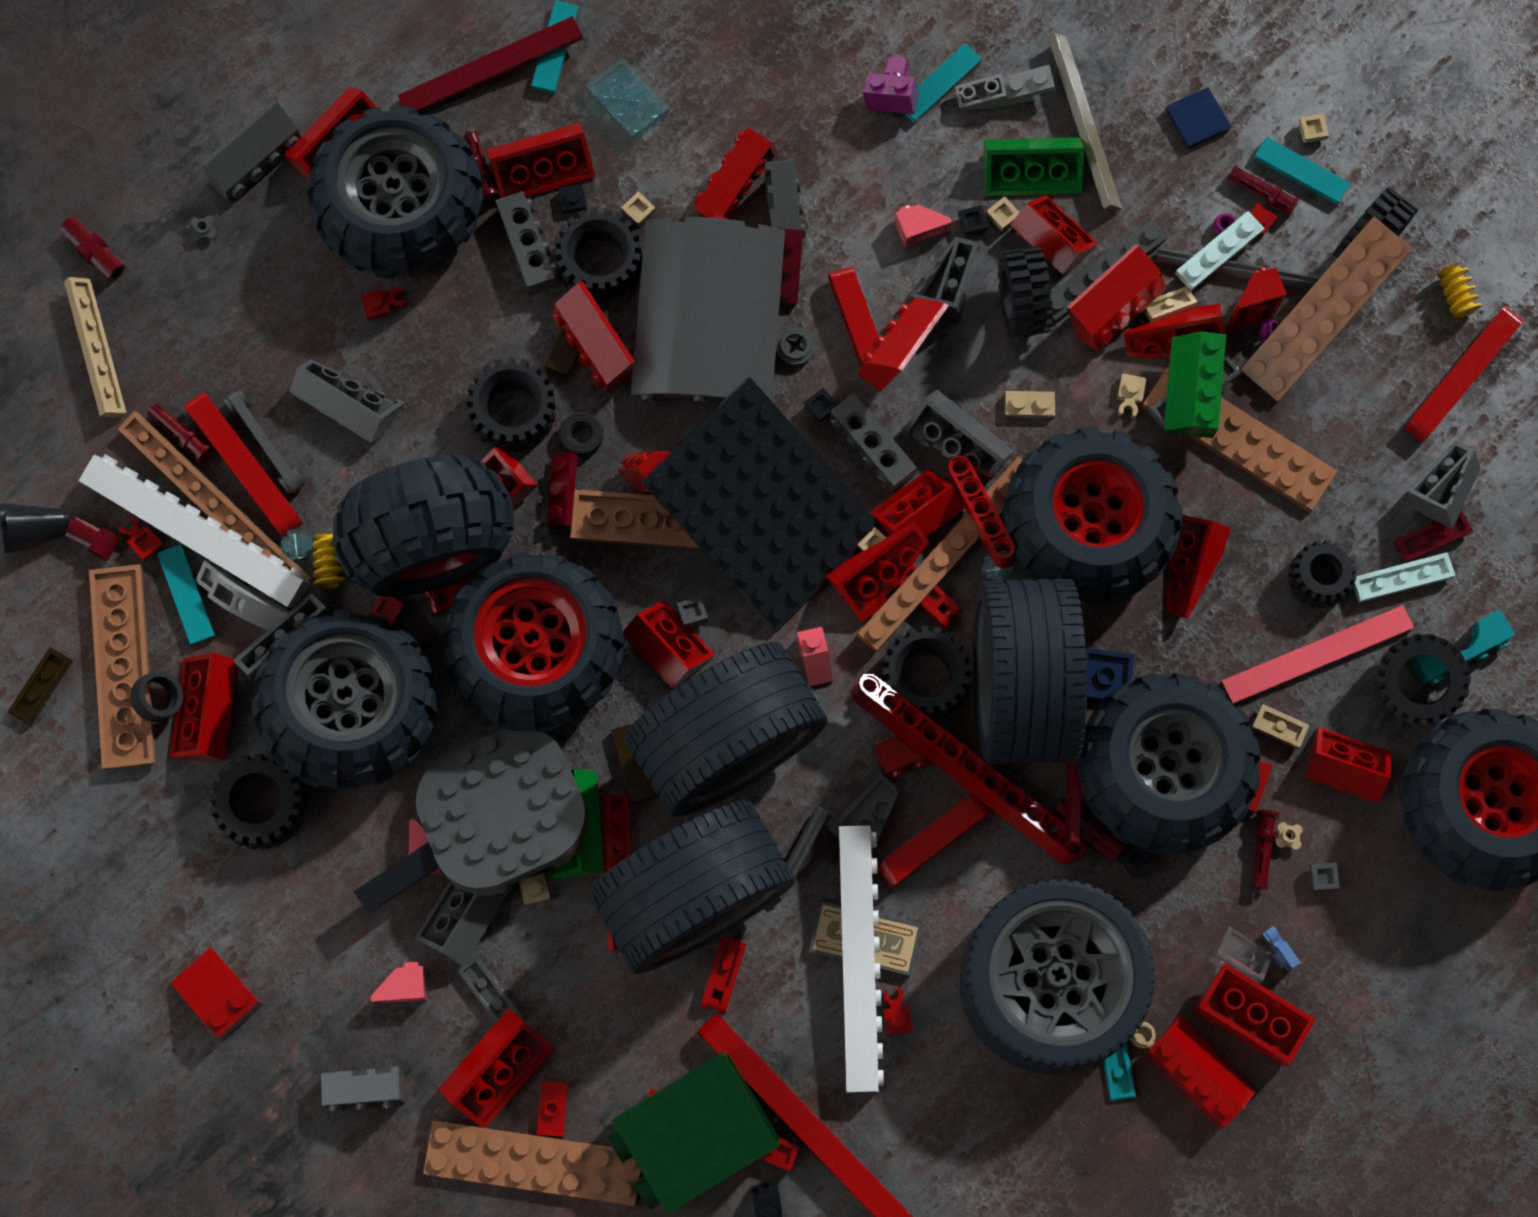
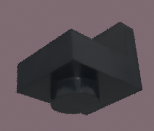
[751,1182,783,1217]

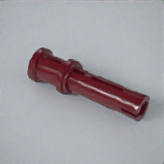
[463,131,500,204]
[1227,165,1300,217]
[147,402,214,464]
[1251,810,1280,890]

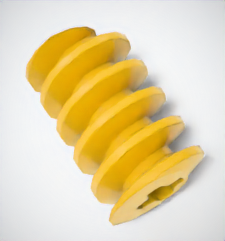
[1437,263,1482,319]
[313,533,346,589]

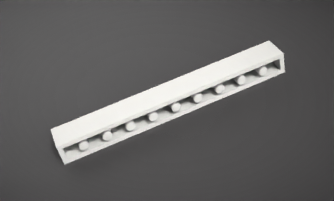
[79,454,310,608]
[839,826,884,1092]

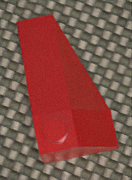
[1123,303,1229,359]

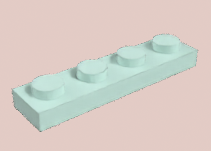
[1175,211,1265,291]
[1352,552,1456,603]

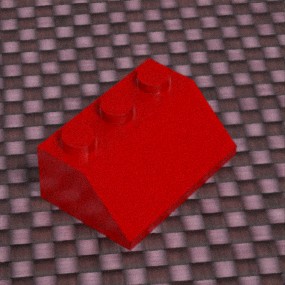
[1010,195,1098,274]
[1224,267,1287,334]
[618,451,670,492]
[870,470,964,537]
[623,600,715,689]
[1305,727,1391,803]

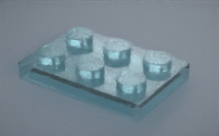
[586,57,670,140]

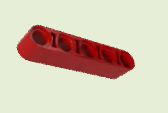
[828,266,879,383]
[948,456,1015,569]
[877,794,991,889]

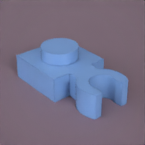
[1262,926,1301,971]

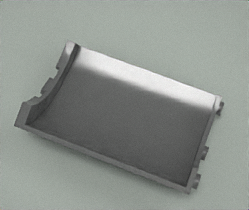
[631,217,785,404]

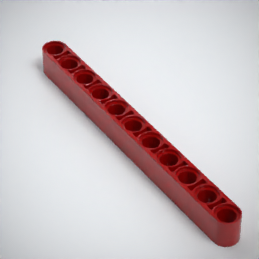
[851,674,1086,865]
[697,1013,913,1217]

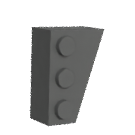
[1407,441,1481,529]

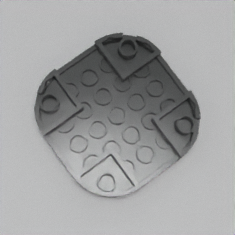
[416,729,589,896]

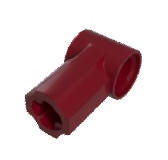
[65,517,121,561]

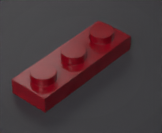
[778,228,803,304]
[546,452,578,530]
[1394,510,1473,563]

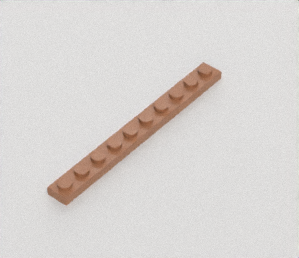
[118,411,313,582]
[857,456,1023,653]

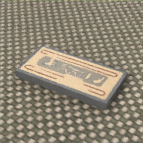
[808,901,922,977]

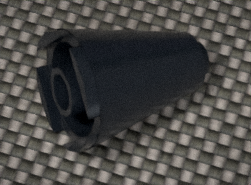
[0,503,70,553]

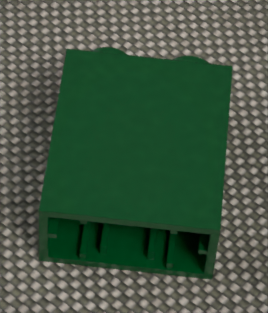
[607,1049,781,1215]

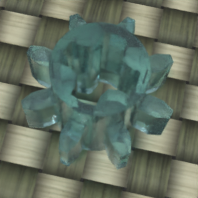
[281,529,313,558]
[982,551,1013,581]

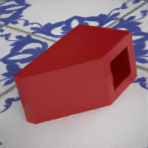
[872,736,929,779]

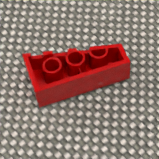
[694,127,777,219]

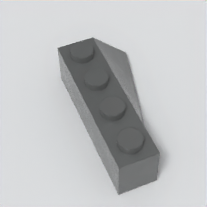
[289,359,405,443]
[901,390,1014,478]

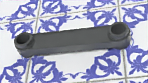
[223,390,305,495]

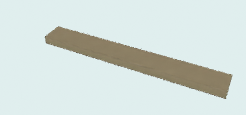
[1048,32,1122,212]

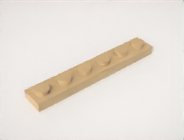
[64,277,126,417]

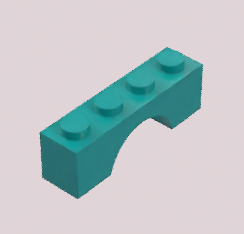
[1407,609,1515,686]

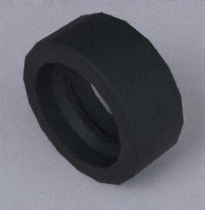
[130,670,184,722]

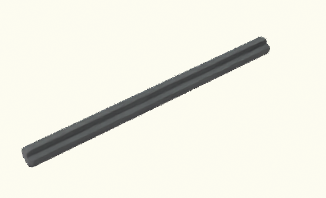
[1155,248,1321,290]

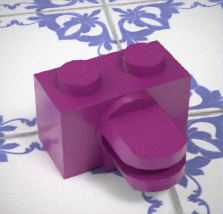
[863,56,919,114]

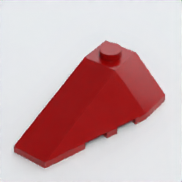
[1166,515,1231,619]
[826,522,929,622]

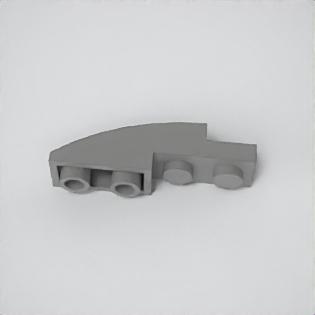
[955,65,1055,110]
[195,559,290,630]

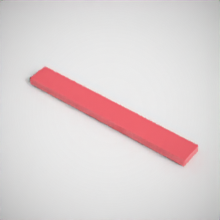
[1220,605,1414,704]

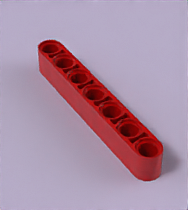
[1404,305,1525,443]
[183,391,303,538]

